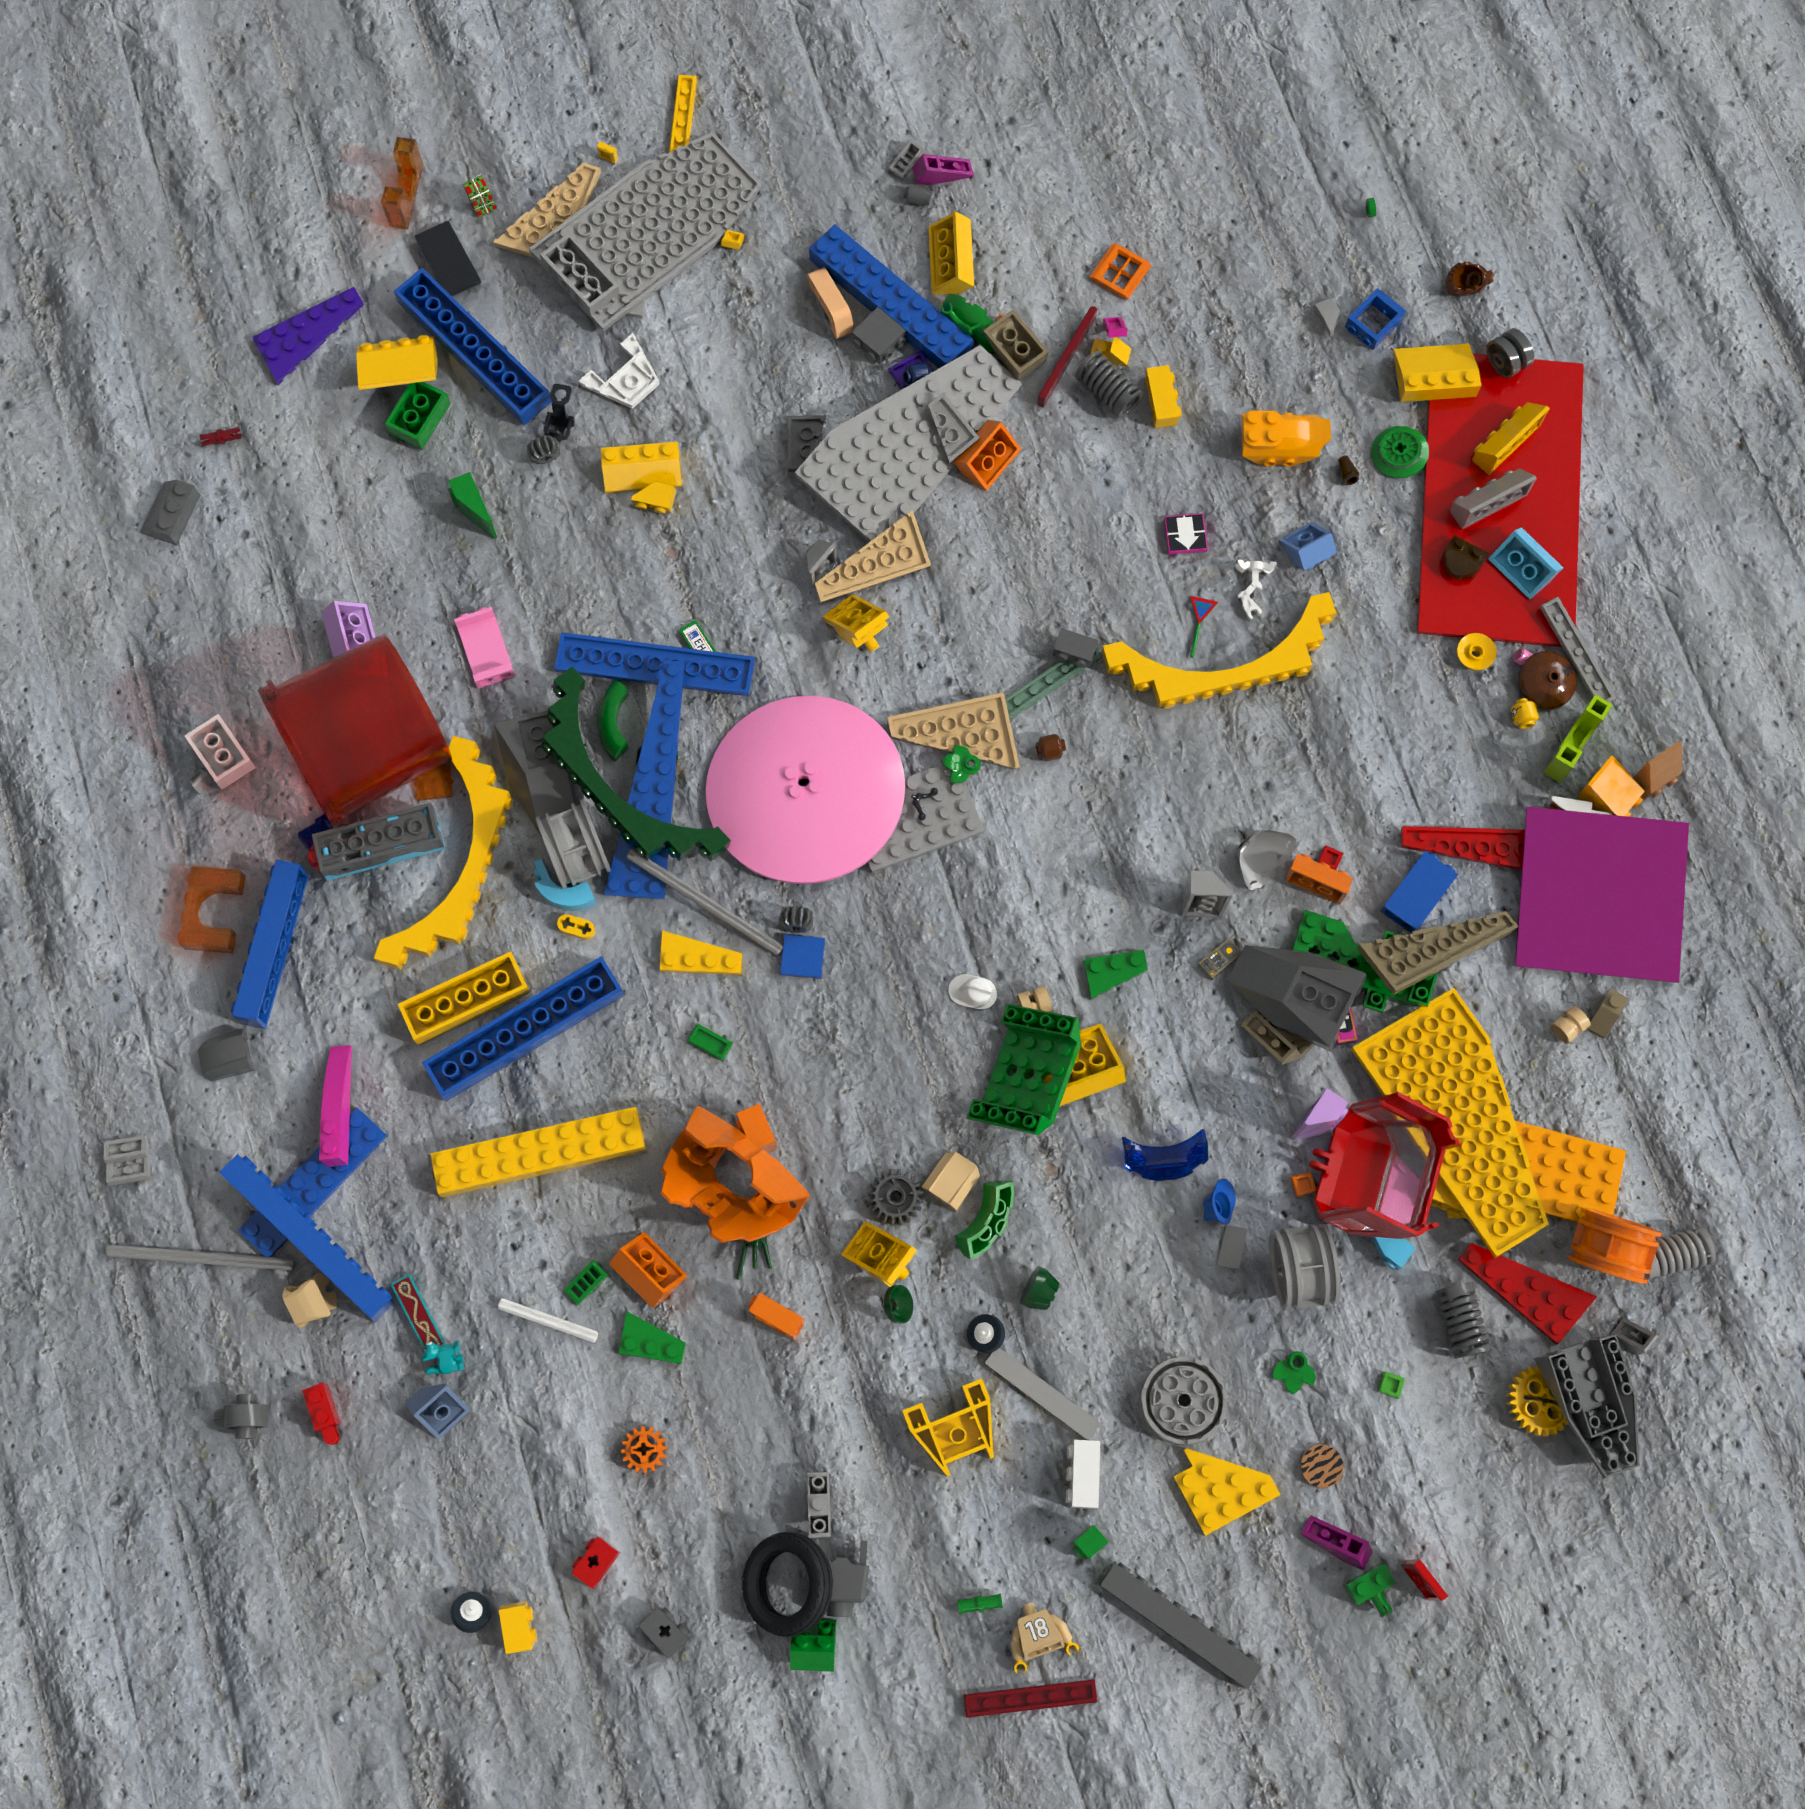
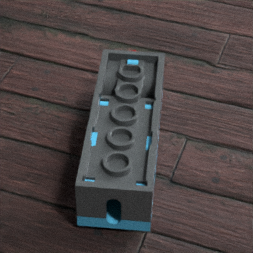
[307,802,446,881]

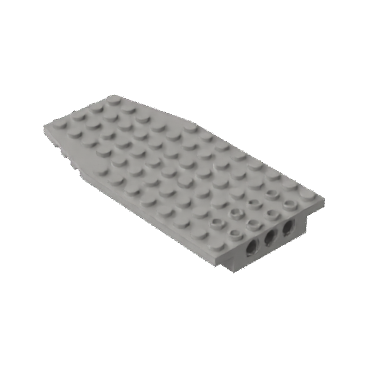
[529,132,762,332]

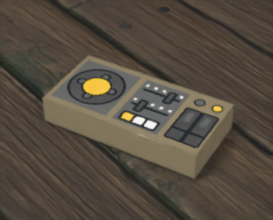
[1198,938,1242,980]

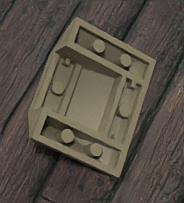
[1241,1009,1315,1064]

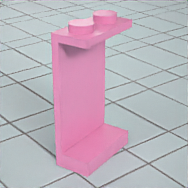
[454,607,515,689]

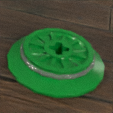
[1371,426,1429,478]

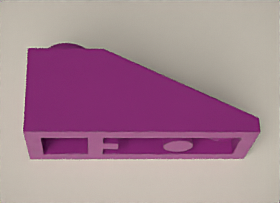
[912,154,974,185]
[1301,1515,1373,1571]

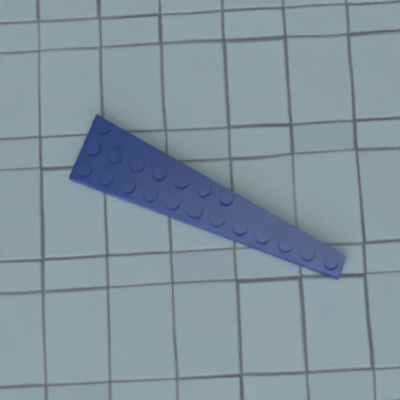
[604,660,685,900]

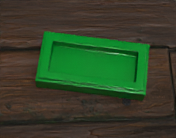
[687,1023,733,1061]

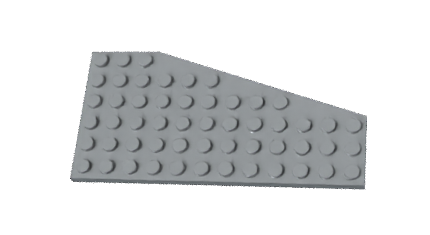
[794,345,1022,542]

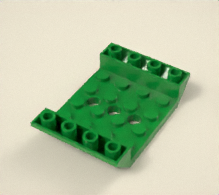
[966,1004,1081,1136]

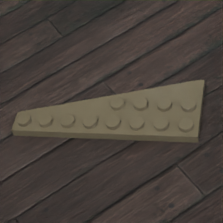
[1357,911,1519,995]

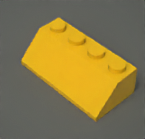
[928,211,974,294]
[1472,402,1550,475]
[601,442,682,493]

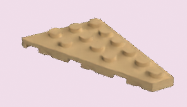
[493,163,601,258]
[887,692,1020,769]

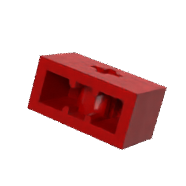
[572,1536,621,1589]

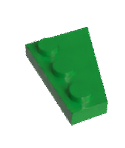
[619,1311,686,1364]

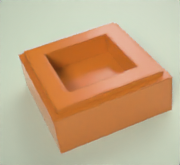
[1290,1172,1316,1198]

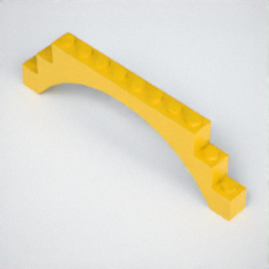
[1101,592,1336,709]
[374,736,513,970]

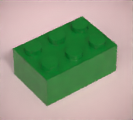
[385,382,451,450]

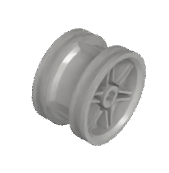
[1269,1223,1341,1311]

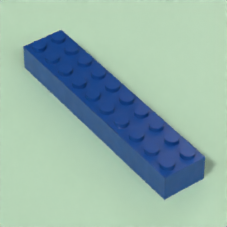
[809,224,973,368]
[394,268,552,426]
[422,956,625,1102]
[219,1154,393,1322]

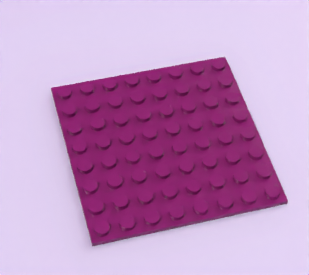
[1515,807,1689,983]

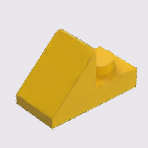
[1091,337,1131,367]

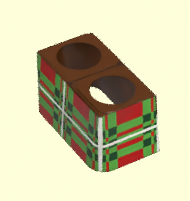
[463,174,497,218]

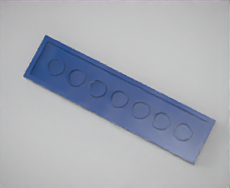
[238,1108,388,1257]

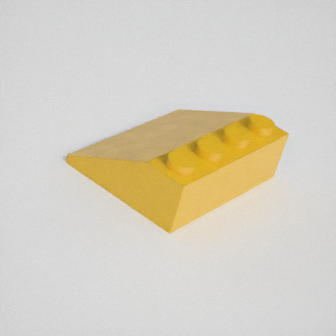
[356,335,438,390]
[1393,344,1481,402]
[1032,1023,1126,1106]

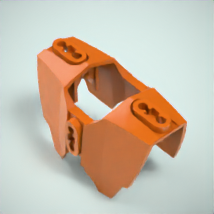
[660,1106,810,1243]

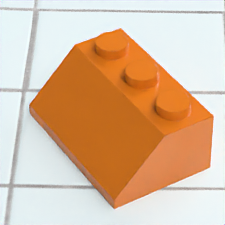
[953,420,1021,491]
[1285,854,1353,904]
[609,1232,688,1309]

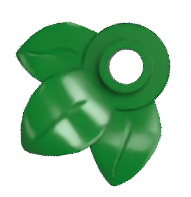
[941,745,981,783]
[1273,1351,1316,1394]

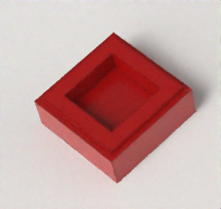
[1317,845,1344,870]

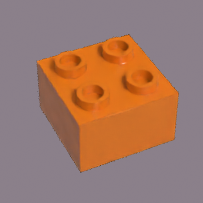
[735,1103,777,1153]

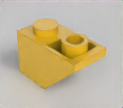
[631,482,677,514]

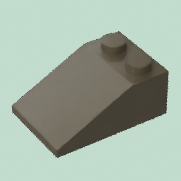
[983,310,1049,381]

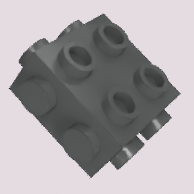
[852,307,906,364]

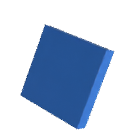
[780,934,825,979]

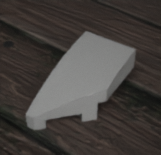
[1314,298,1340,336]

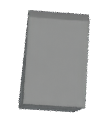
[1611,1318,1658,1355]

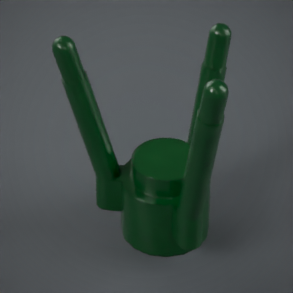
[737,1236,772,1280]

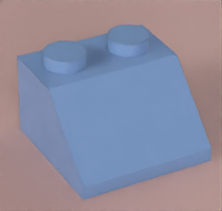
[1279,522,1337,571]

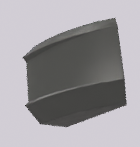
[198,1028,255,1081]

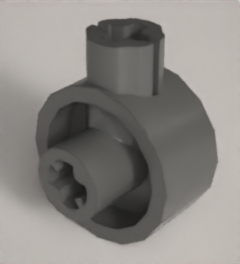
[213,1394,268,1439]

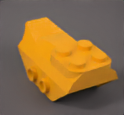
[1241,410,1331,467]

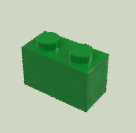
[1071,1525,1108,1560]

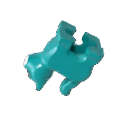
[421,1340,464,1375]

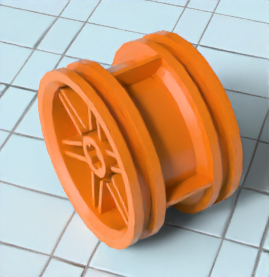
[1567,1207,1662,1284]

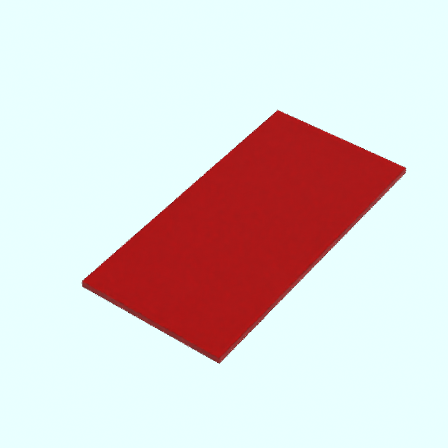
[1417,353,1584,647]

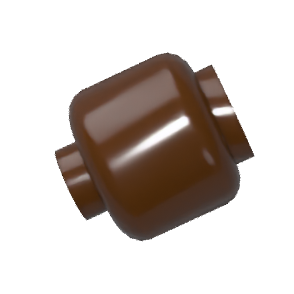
[1036,734,1066,762]

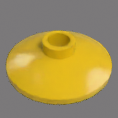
[1457,633,1497,671]

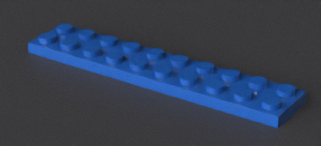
[554,632,755,696]

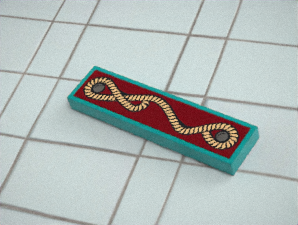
[391,1274,446,1348]

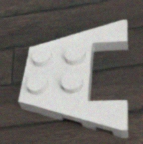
[579,333,660,409]

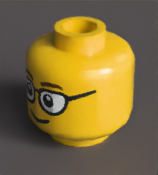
[1510,698,1539,729]

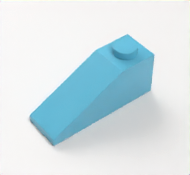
[1371,1237,1416,1270]

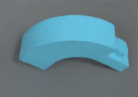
[533,859,597,911]

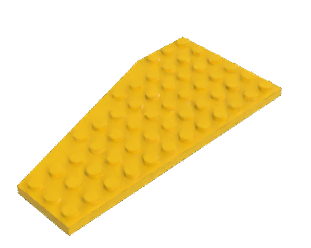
[1351,988,1549,1258]

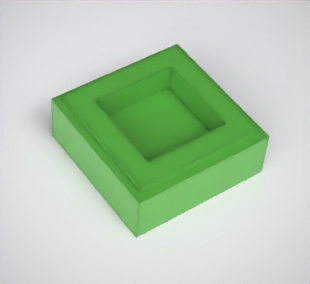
[1377,1371,1405,1399]

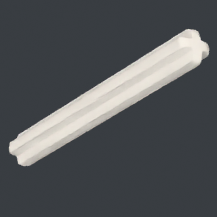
[498,1298,599,1343]

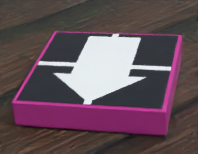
[1164,513,1208,555]

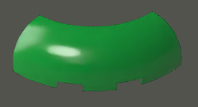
[942,293,995,353]
[597,680,629,762]
[954,1180,1014,1259]

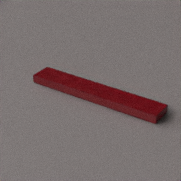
[1037,306,1098,408]
[964,1679,1097,1718]

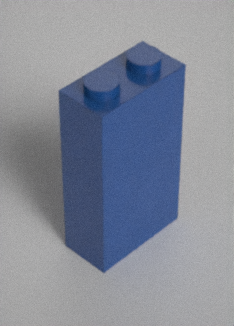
[1380,851,1458,933]

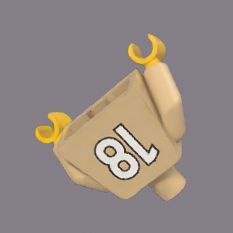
[1010,1603,1079,1674]

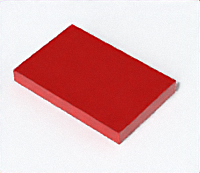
[1401,1559,1448,1601]

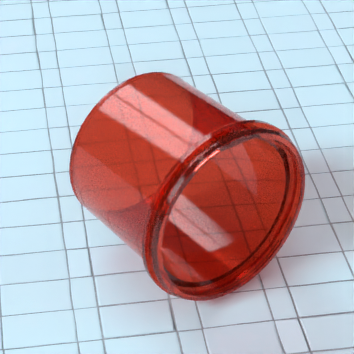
[257,633,452,828]

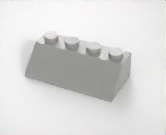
[1450,468,1537,529]
[1182,868,1233,918]

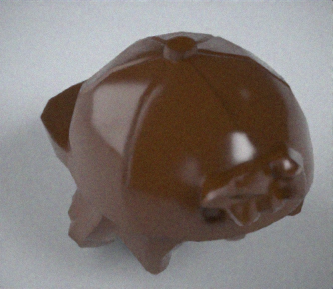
[1445,261,1495,296]

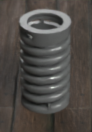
[1076,350,1144,418]
[1435,1282,1492,1359]

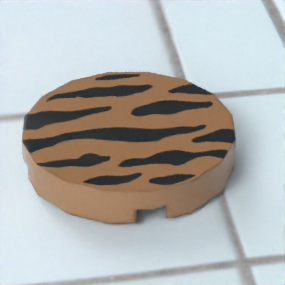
[1300,1445,1343,1488]

